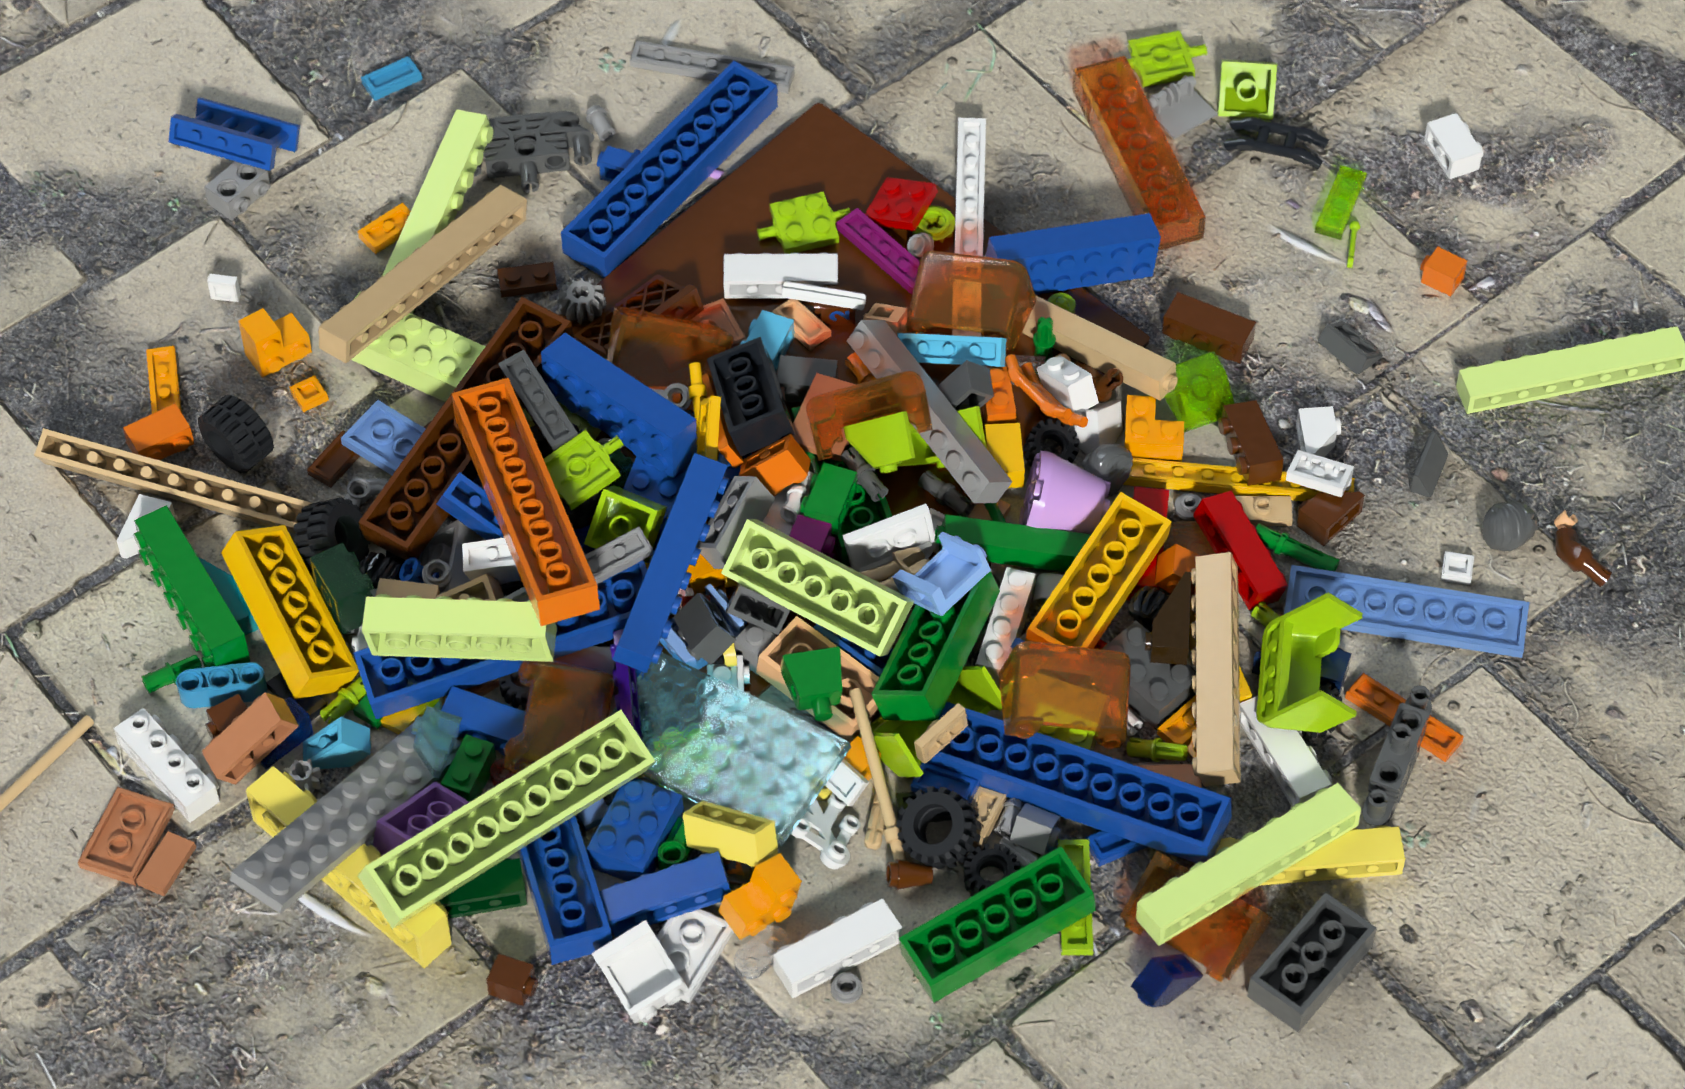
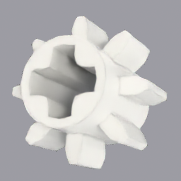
[284,759,322,793]

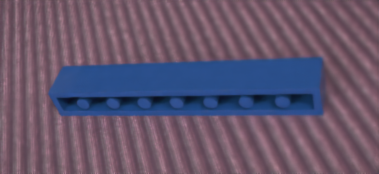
[612,453,729,673]

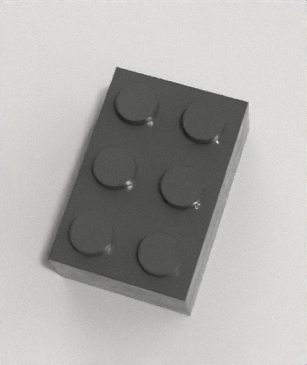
[1092,621,1196,730]

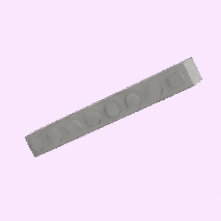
[847,320,1012,503]

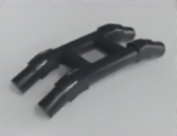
[1224,116,1328,170]

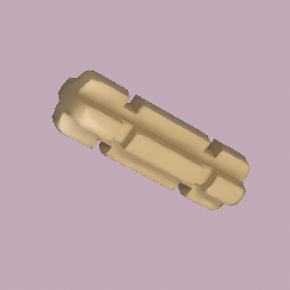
[864,794,891,850]

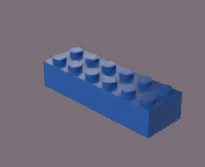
[983,213,1161,301]
[541,333,697,478]
[518,816,612,965]

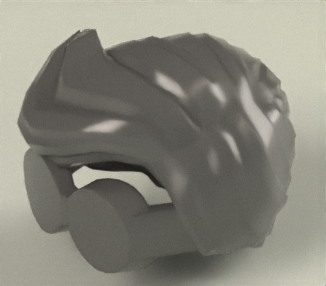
[1082,443,1133,495]
[1482,501,1539,551]

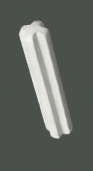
[782,281,866,310]

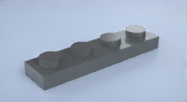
[498,350,578,452]

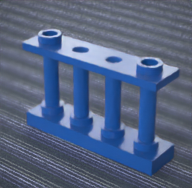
[168,97,300,171]

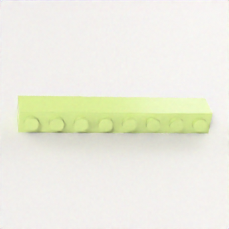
[382,109,493,313]
[1456,326,1685,414]
[1136,783,1361,946]

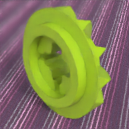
[912,205,955,243]

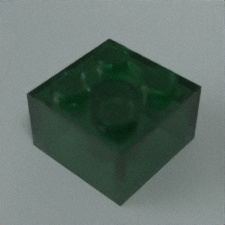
[310,543,373,635]

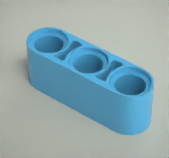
[176,662,268,708]

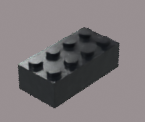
[707,337,796,456]

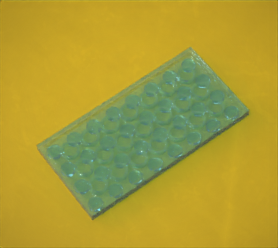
[609,652,851,846]

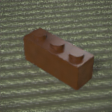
[1162,292,1256,364]
[1218,400,1284,486]

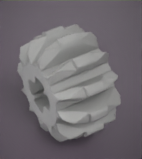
[557,276,606,326]

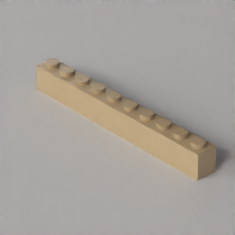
[318,185,527,363]
[34,428,312,534]

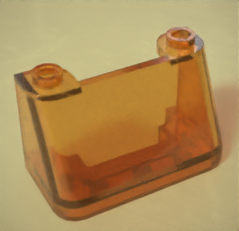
[905,251,1037,351]
[607,306,734,388]
[806,371,933,461]
[998,641,1131,749]
[504,660,614,773]
[1119,851,1272,983]

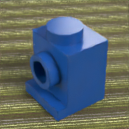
[597,146,641,182]

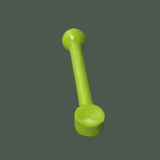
[1347,221,1360,268]

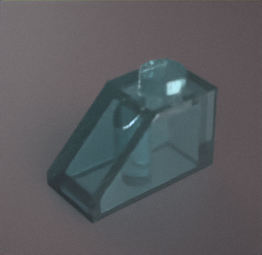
[411,706,462,778]

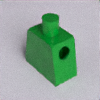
[780,646,842,721]

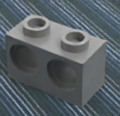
[204,161,271,221]

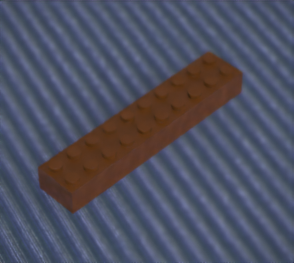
[358,297,575,560]

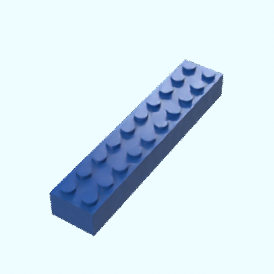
[561,61,778,278]
[353,560,647,719]
[927,702,1232,863]

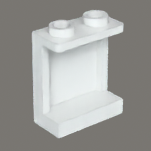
[462,538,522,585]
[592,920,689,1024]

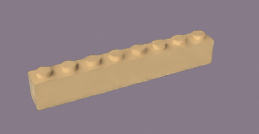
[1191,552,1241,786]

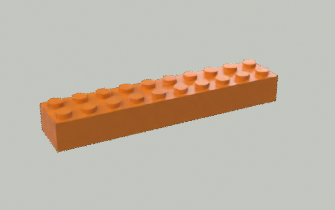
[451,378,600,626]

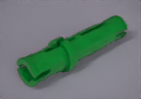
[1256,523,1340,572]

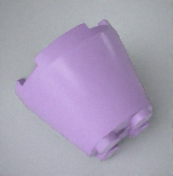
[1018,451,1111,534]

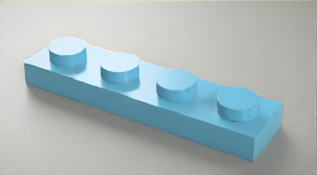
[897,333,1007,367]

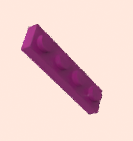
[837,208,933,295]

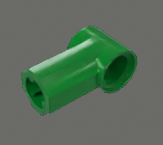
[658,817,694,871]

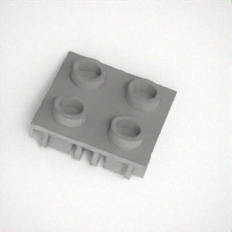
[1141,76,1217,139]

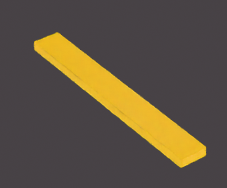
[1123,458,1355,501]

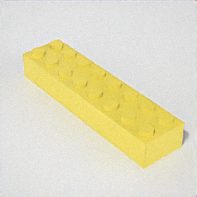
[246,766,452,968]

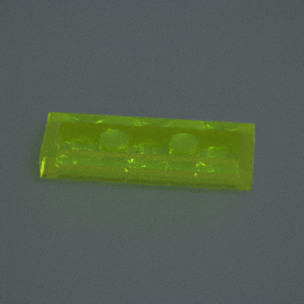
[1314,165,1367,240]

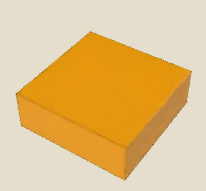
[289,375,329,413]

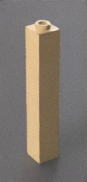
[1019,296,1178,401]

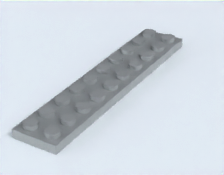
[230,717,462,914]

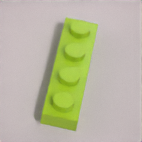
[1057,839,1093,955]

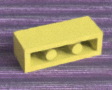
[682,800,778,867]

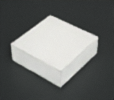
[207,274,241,302]
[1441,551,1474,585]

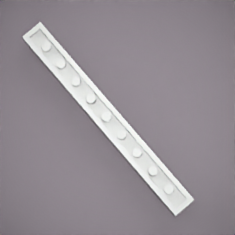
[952,118,986,337]

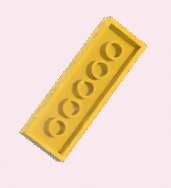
[1025,492,1172,674]
[221,525,359,699]

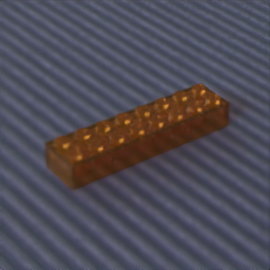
[1072,56,1206,251]

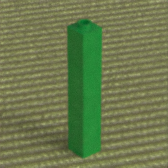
[934,515,1091,572]

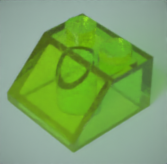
[1164,351,1235,432]

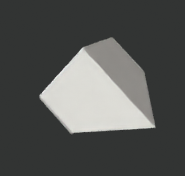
[1064,400,1123,455]

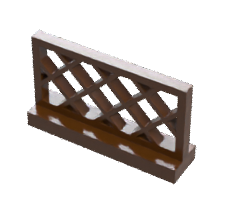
[574,274,704,370]

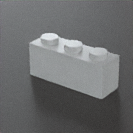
[696,476,775,569]

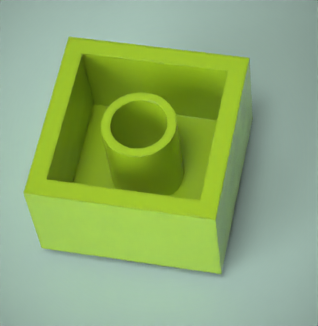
[584,485,668,563]

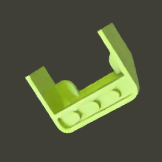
[843,406,987,473]
[1256,592,1363,733]
[859,666,1010,778]

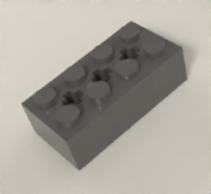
[1247,892,1377,1033]

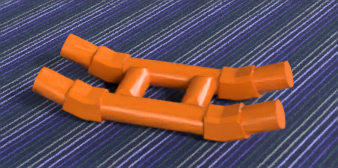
[1005,354,1088,428]

